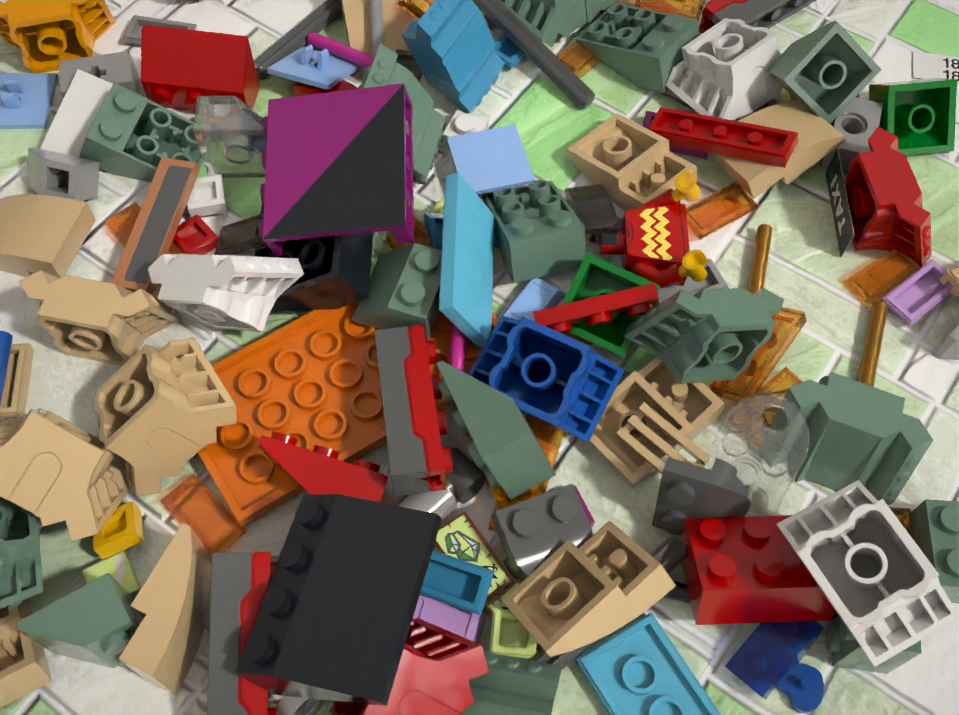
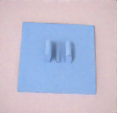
[267,45,361,90]
[0,73,58,129]
[446,124,535,195]

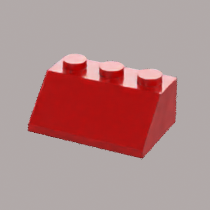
[141,24,260,116]

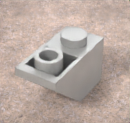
[26,147,100,201]

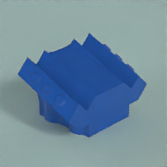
[468,316,625,442]

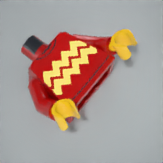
[599,171,708,289]

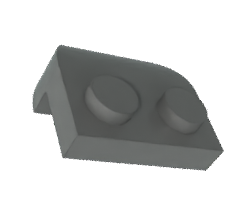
[652,457,752,535]
[491,484,593,581]

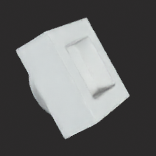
[443,110,489,145]
[187,174,228,218]

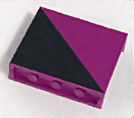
[259,83,414,256]

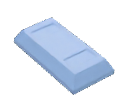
[498,278,565,322]

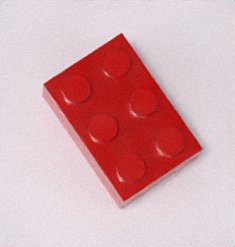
[681,515,835,625]

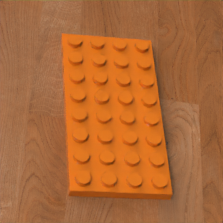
[198,249,499,528]

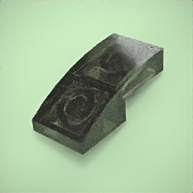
[565,184,618,234]

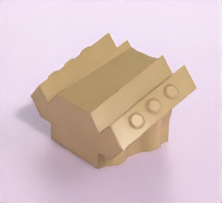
[19,270,182,366]
[93,338,237,497]
[0,408,128,541]

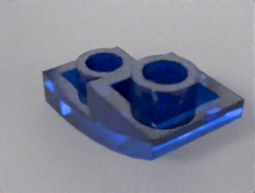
[725,620,825,699]

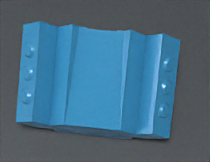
[402,0,505,114]

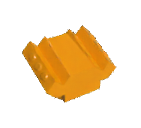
[0,0,116,73]

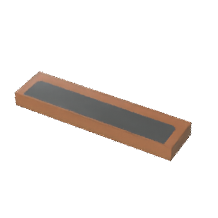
[111,157,200,294]

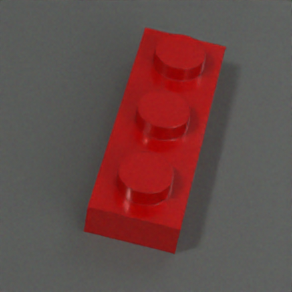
[533,283,659,334]

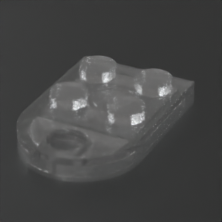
[703,393,810,517]

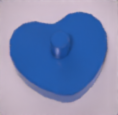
[774,663,824,714]

